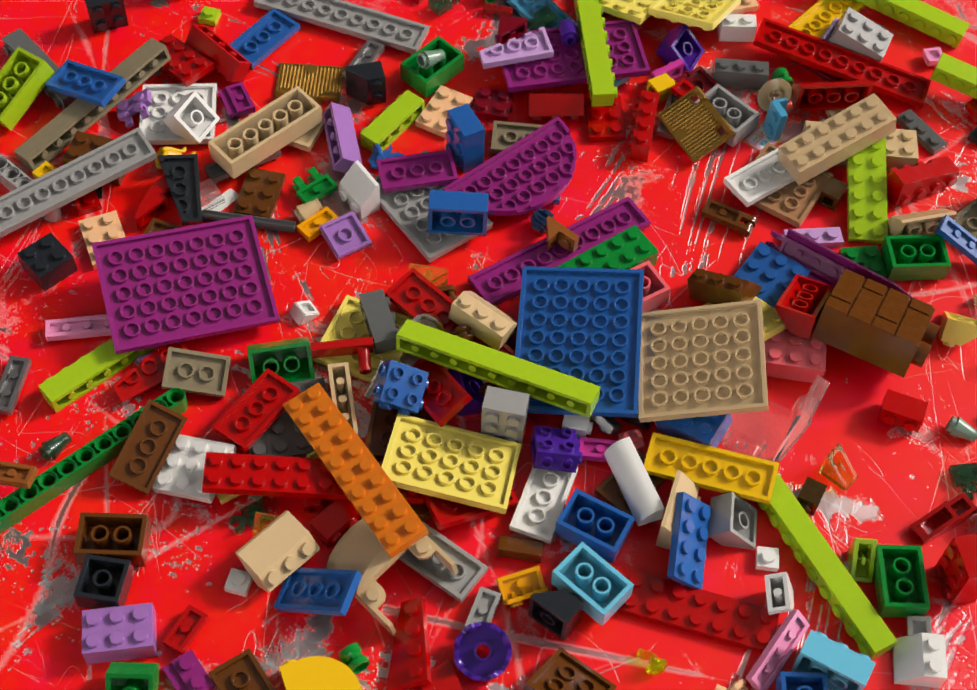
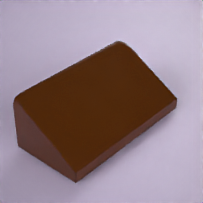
[497,535,544,563]

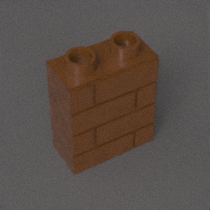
[811,269,940,378]

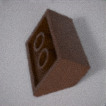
[687,268,762,304]

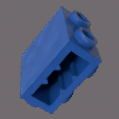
[372,360,429,416]

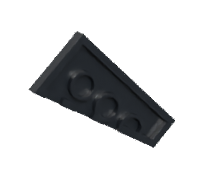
[158,154,202,226]

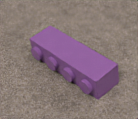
[322,102,362,173]

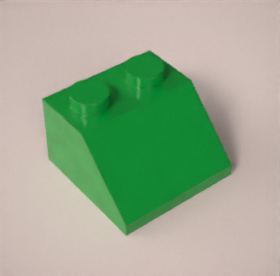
[105,662,159,690]

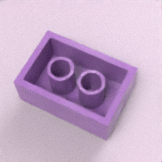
[82,603,157,664]

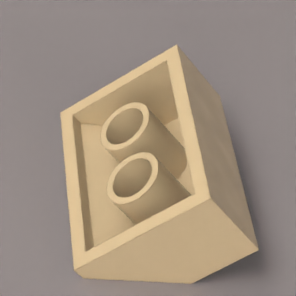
[888,208,957,236]
[448,291,518,351]
[656,470,701,550]
[235,510,320,593]

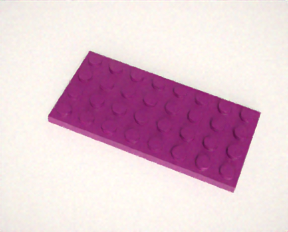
[494,19,650,93]

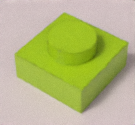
[198,6,222,27]

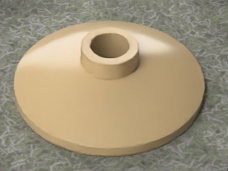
[757,78,792,112]

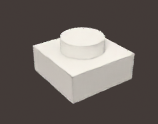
[755,546,779,572]
[224,568,253,597]

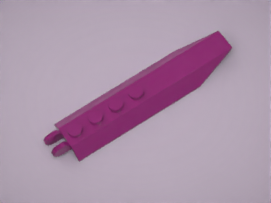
[765,228,913,299]

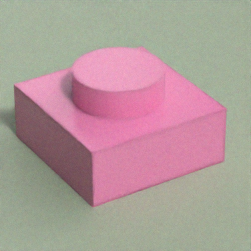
[922,47,943,67]

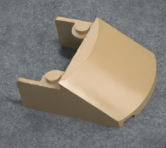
[326,519,458,636]

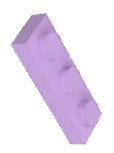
[782,227,844,247]

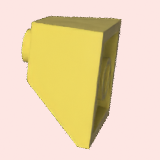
[939,311,977,347]

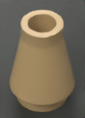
[293,198,323,223]

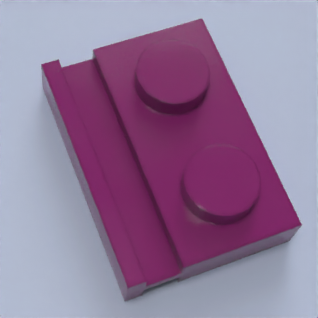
[217,82,256,120]
[162,649,216,690]

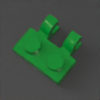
[292,166,338,204]

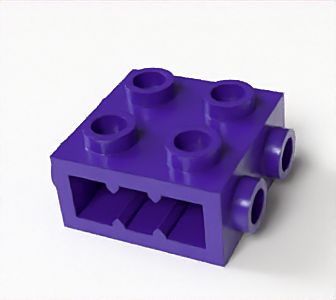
[530,425,582,473]

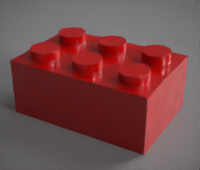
[935,533,977,606]

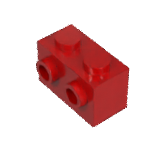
[877,389,928,433]

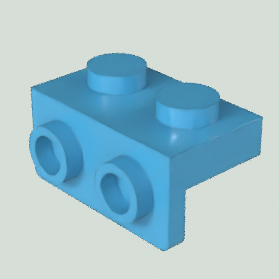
[763,97,788,142]

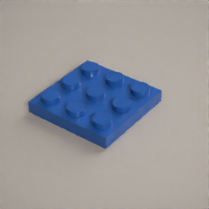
[733,242,811,308]

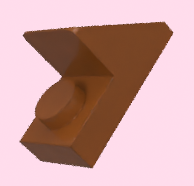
[545,216,579,253]

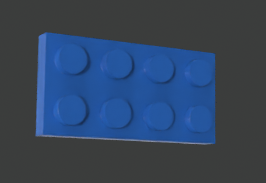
[229,8,300,70]
[45,59,126,107]
[667,492,711,589]
[273,568,362,616]

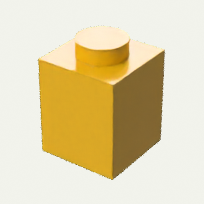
[646,73,676,103]

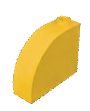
[279,656,362,690]

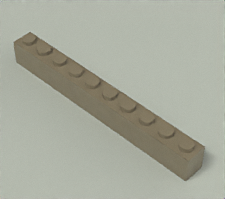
[14,38,171,172]

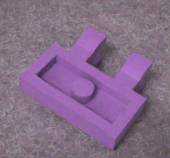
[116,88,152,128]

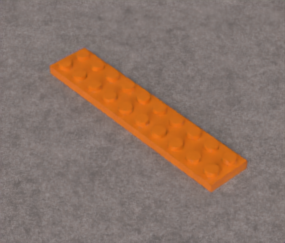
[283,382,429,558]

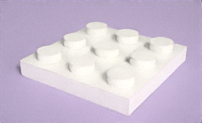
[152,434,237,504]

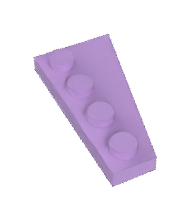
[479,26,554,69]

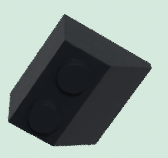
[345,61,386,105]
[528,590,584,641]

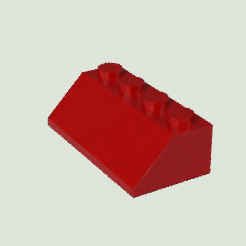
[791,80,874,112]
[775,274,834,339]

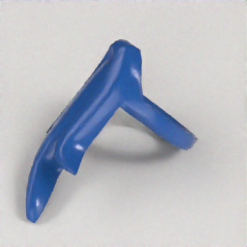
[368,144,405,169]

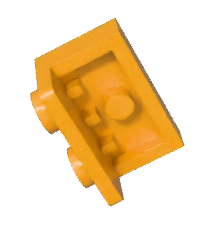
[496,565,549,608]

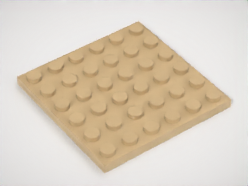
[638,299,769,423]

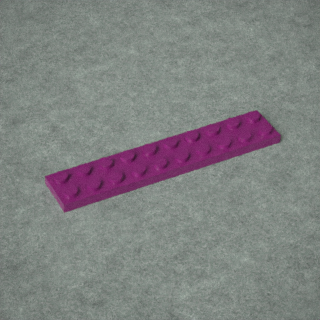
[468,196,651,305]

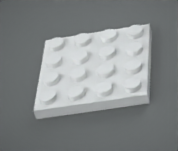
[139,83,217,145]

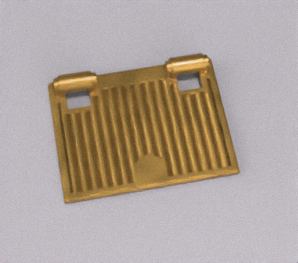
[273,63,344,104]
[656,86,736,163]

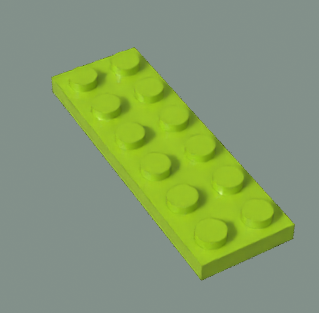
[847,137,888,244]

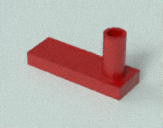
[310,337,374,375]

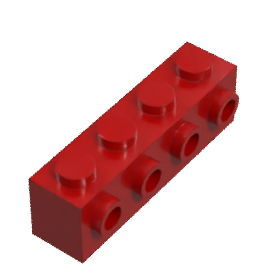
[185,24,251,83]
[627,90,660,162]

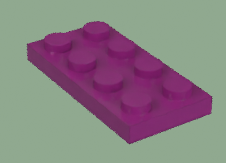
[376,149,458,194]

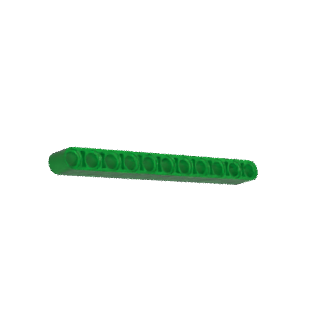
[0,387,188,534]

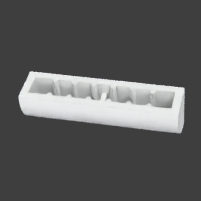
[604,436,665,527]

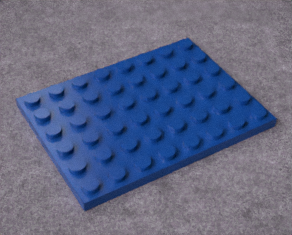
[515,266,644,418]

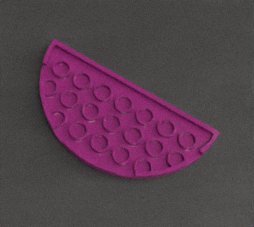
[443,117,577,216]

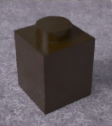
[817,177,848,211]
[797,477,827,516]

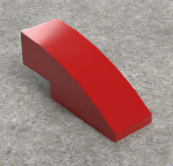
[135,175,172,231]
[910,492,977,543]

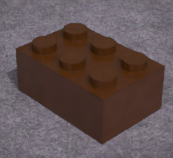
[62,131,126,186]
[73,512,152,567]

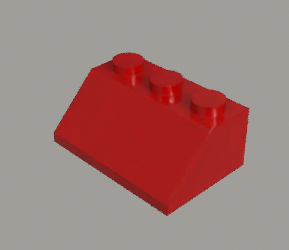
[526,92,584,120]

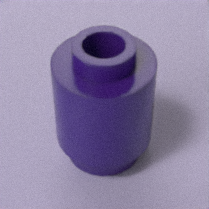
[558,19,579,46]

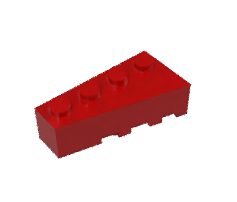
[887,156,961,208]

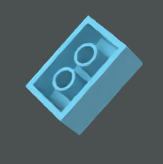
[551,542,634,626]
[791,630,876,690]

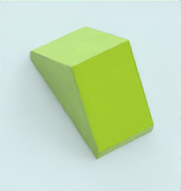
[847,538,878,583]

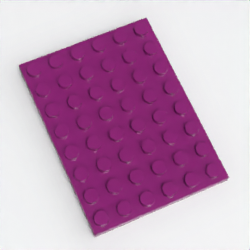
[92,215,280,355]

